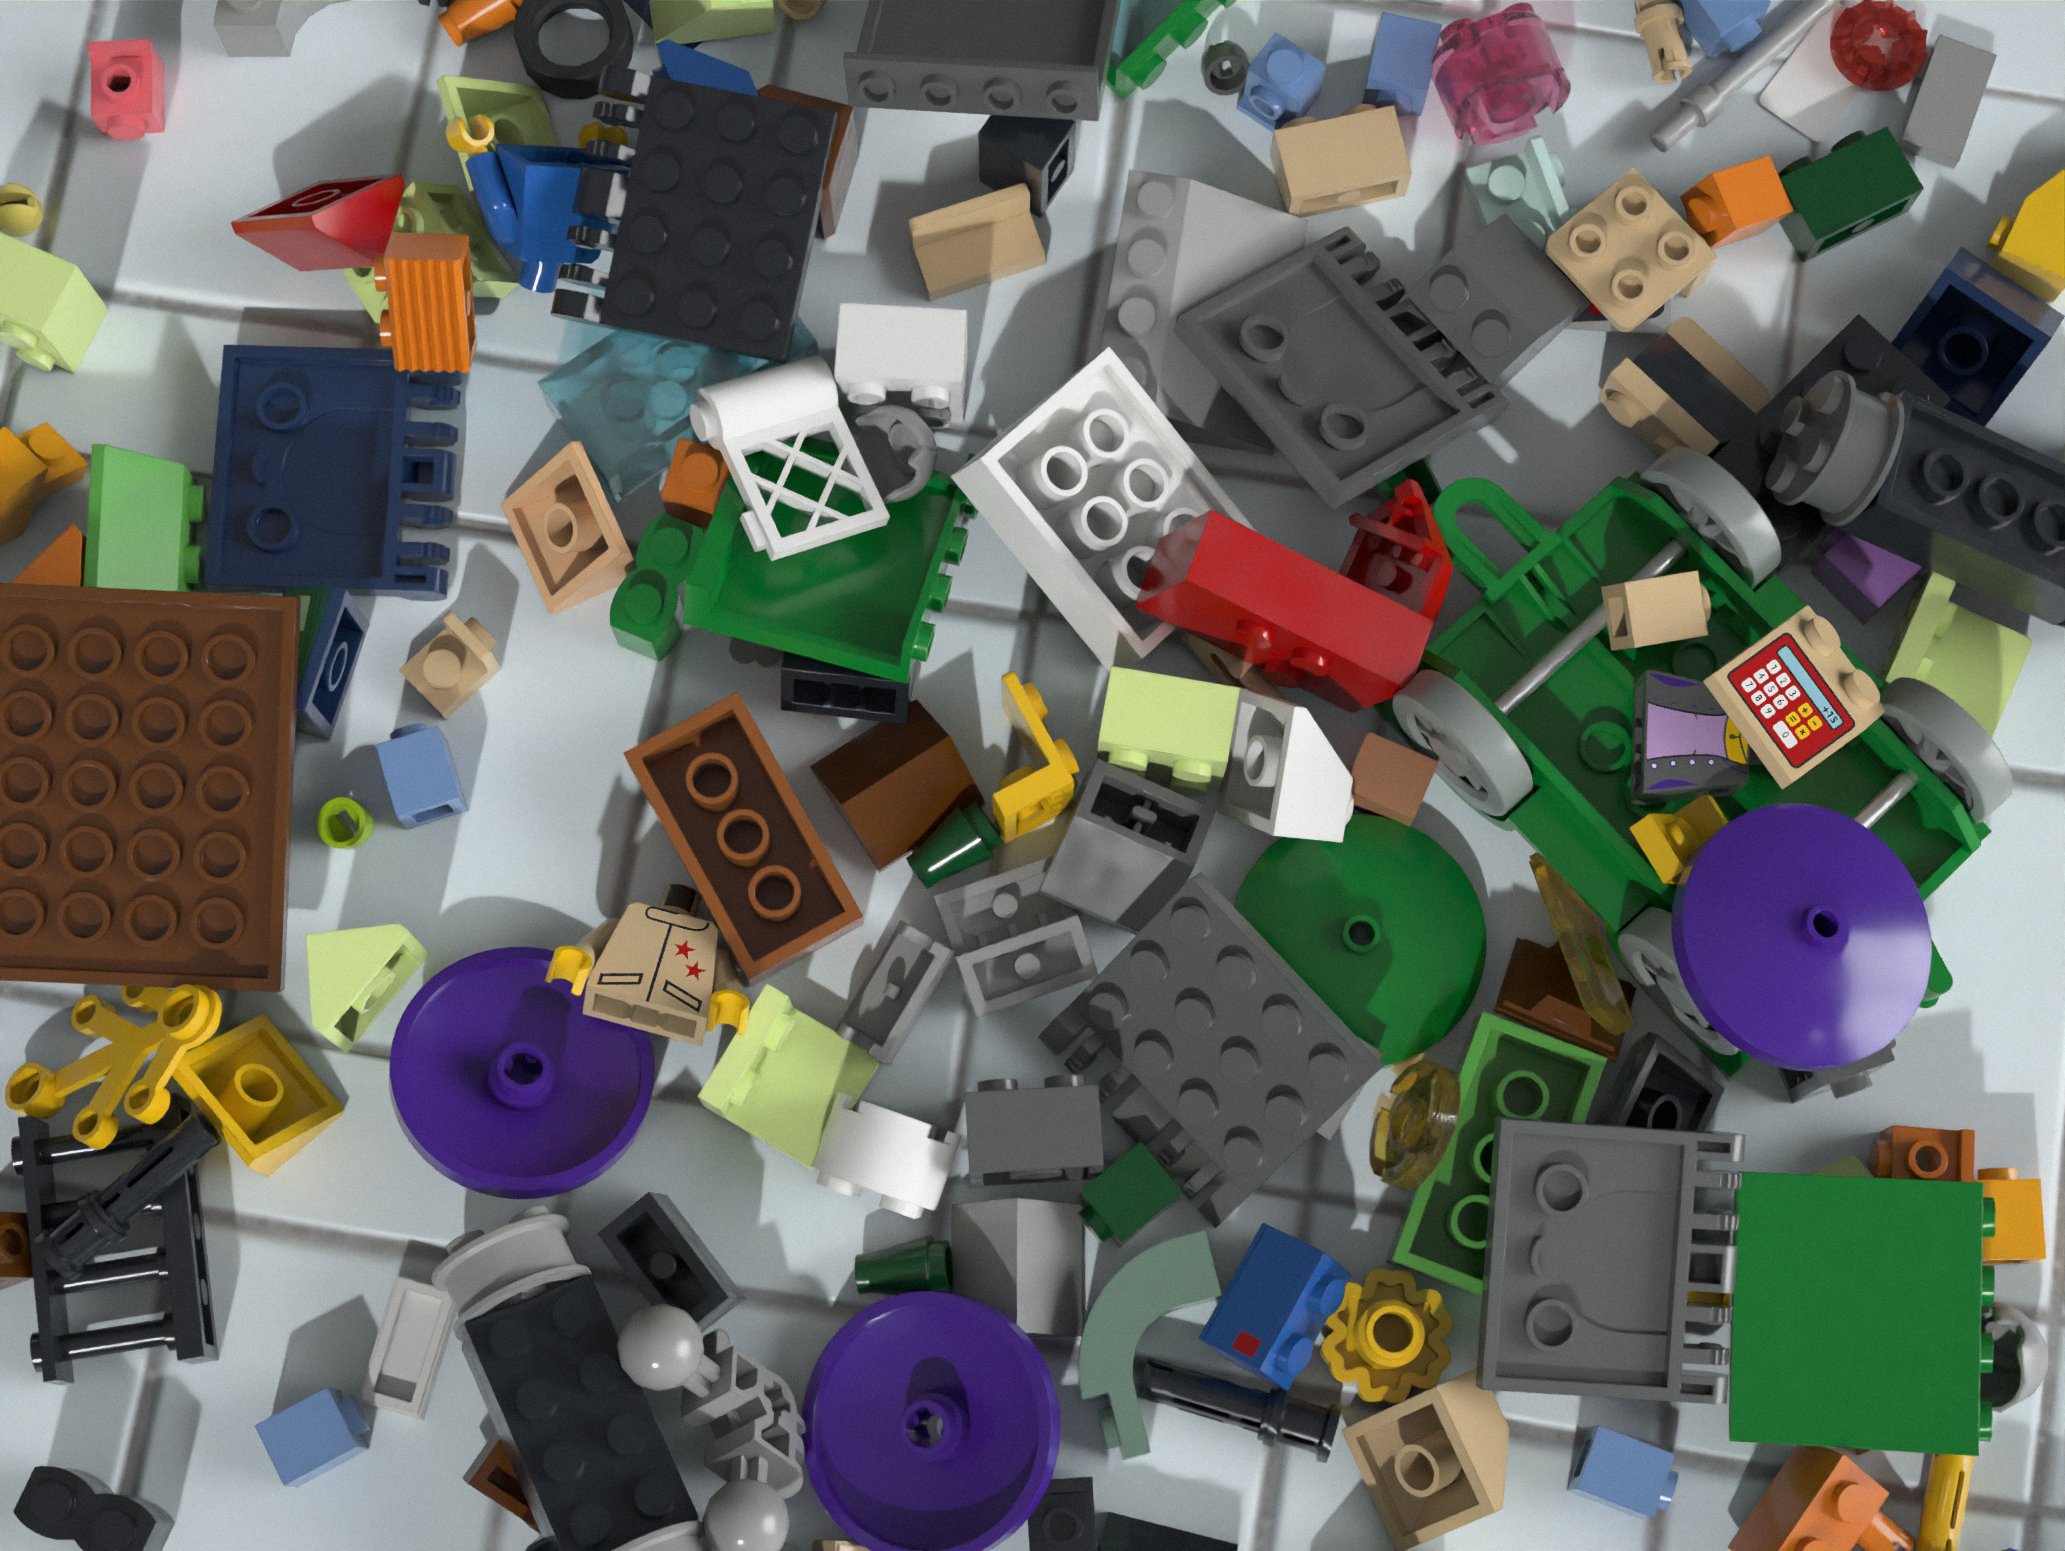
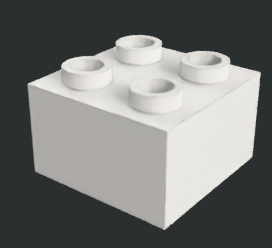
[834,302,968,429]

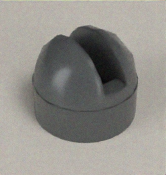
[1201,40,1250,95]

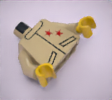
[545,884,750,1046]

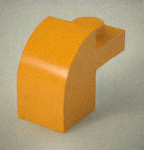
[0,422,89,546]

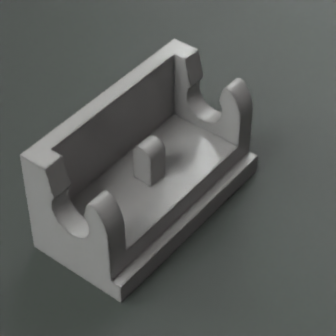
[835,920,957,1064]

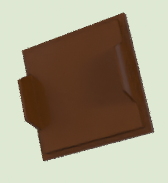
[1493,933,1636,1064]

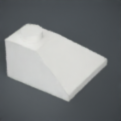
[1218,687,1354,842]

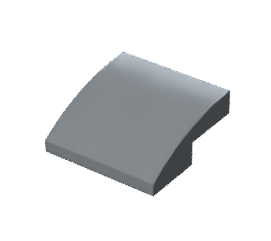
[933,856,1099,1018]

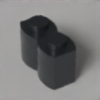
[13,1466,175,1551]

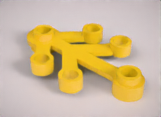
[4,984,222,1150]

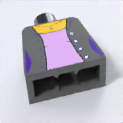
[1630,670,1764,805]

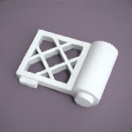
[690,355,890,561]

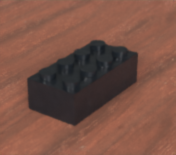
[1712,314,1952,580]

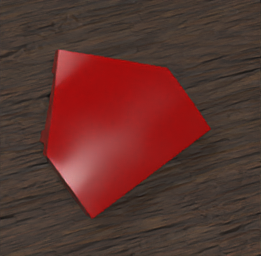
[1338,479,1453,628]

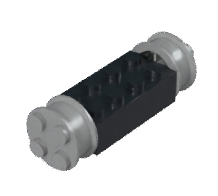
[431,1205,705,1551]

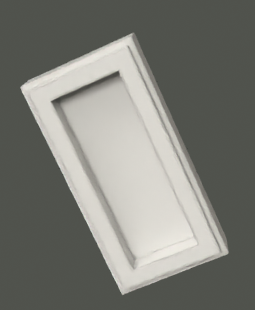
[357,1273,457,1420]

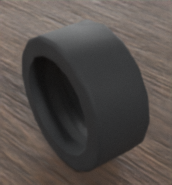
[514,0,633,99]

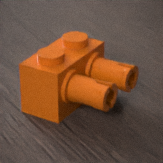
[1727,1445,1915,1551]

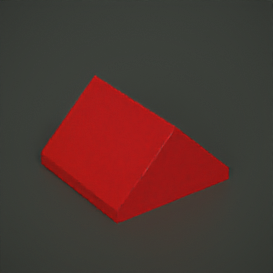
[231,173,405,271]

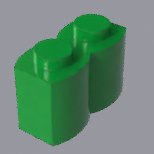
[610,513,705,662]

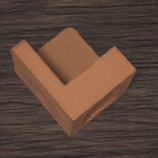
[1350,733,1439,827]

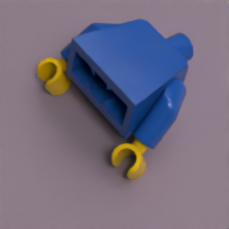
[446,114,630,293]

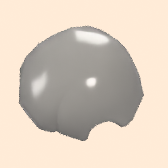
[841,404,937,504]
[1980,1302,2048,1413]

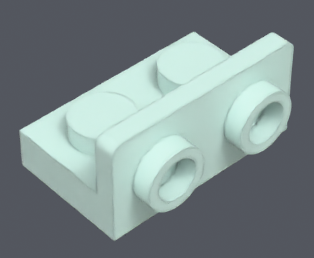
[1463,135,1580,257]

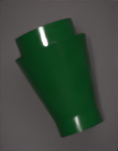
[906,801,1005,889]
[855,1235,954,1296]

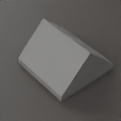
[951,1198,1082,1337]

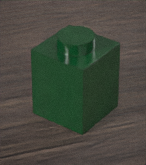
[1077,1141,1183,1248]

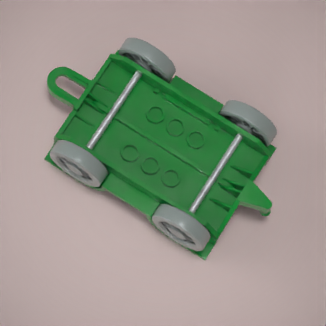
[1374,446,2013,1079]

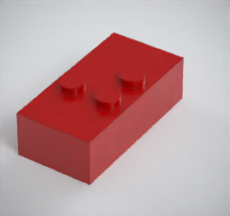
[1134,509,1434,713]

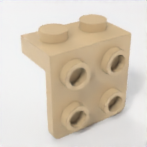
[1545,167,1718,332]
[1597,317,1770,458]

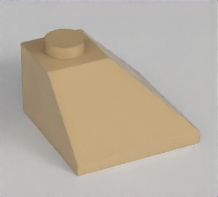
[1341,1368,1509,1551]

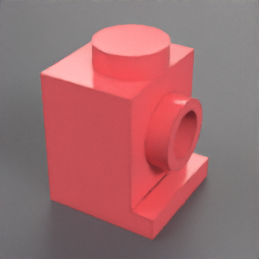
[88,39,164,140]

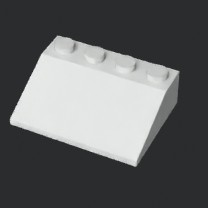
[951,347,1256,673]

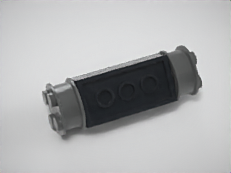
[1765,370,2065,628]

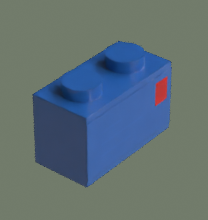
[1198,1223,1351,1391]

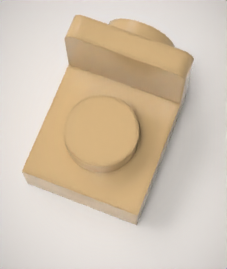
[399,610,501,720]

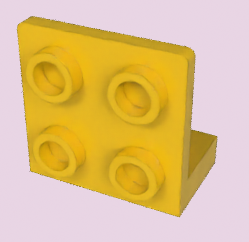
[992,670,1079,844]

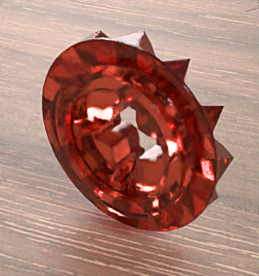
[1830,0,1928,91]

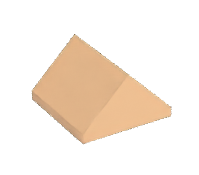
[501,441,637,614]

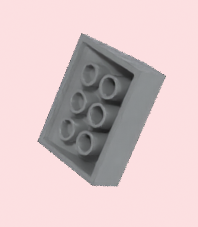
[1099,169,1308,455]

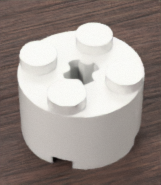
[811,1092,962,1219]

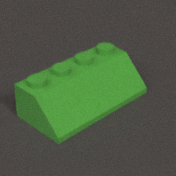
[83,444,207,592]

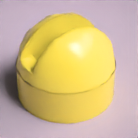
[0,183,43,237]

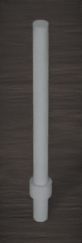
[1650,0,1842,152]

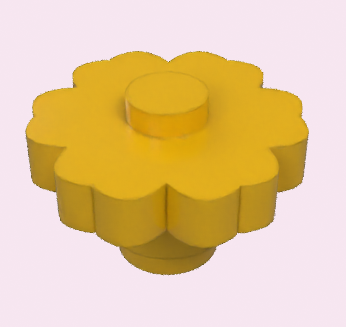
[1319,1268,1453,1405]

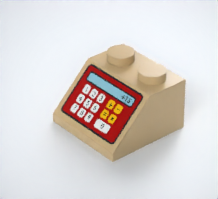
[1703,605,1886,789]

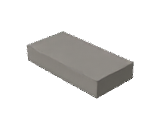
[1898,34,1997,169]

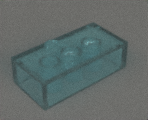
[537,316,819,503]

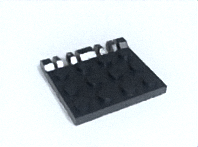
[550,65,839,363]

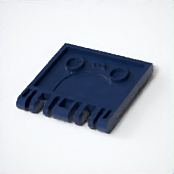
[204,345,462,601]

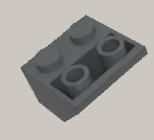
[1037,758,1216,935]

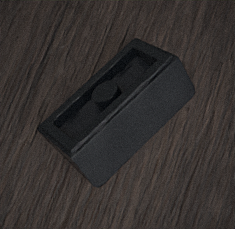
[1632,332,1756,459]

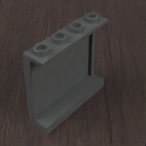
[843,0,1121,121]

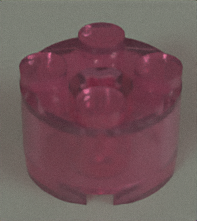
[1430,2,1571,145]

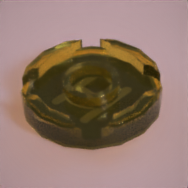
[1369,1059,1461,1191]

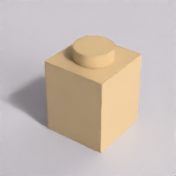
[1601,570,1711,651]

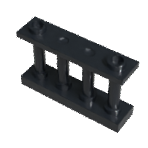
[11,1093,219,1385]

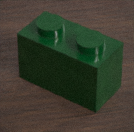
[1778,126,1924,263]

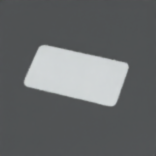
[1759,3,1894,142]

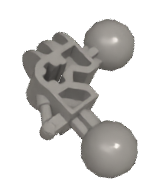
[617,1303,805,1551]

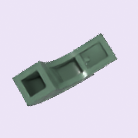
[1077,1230,1222,1461]

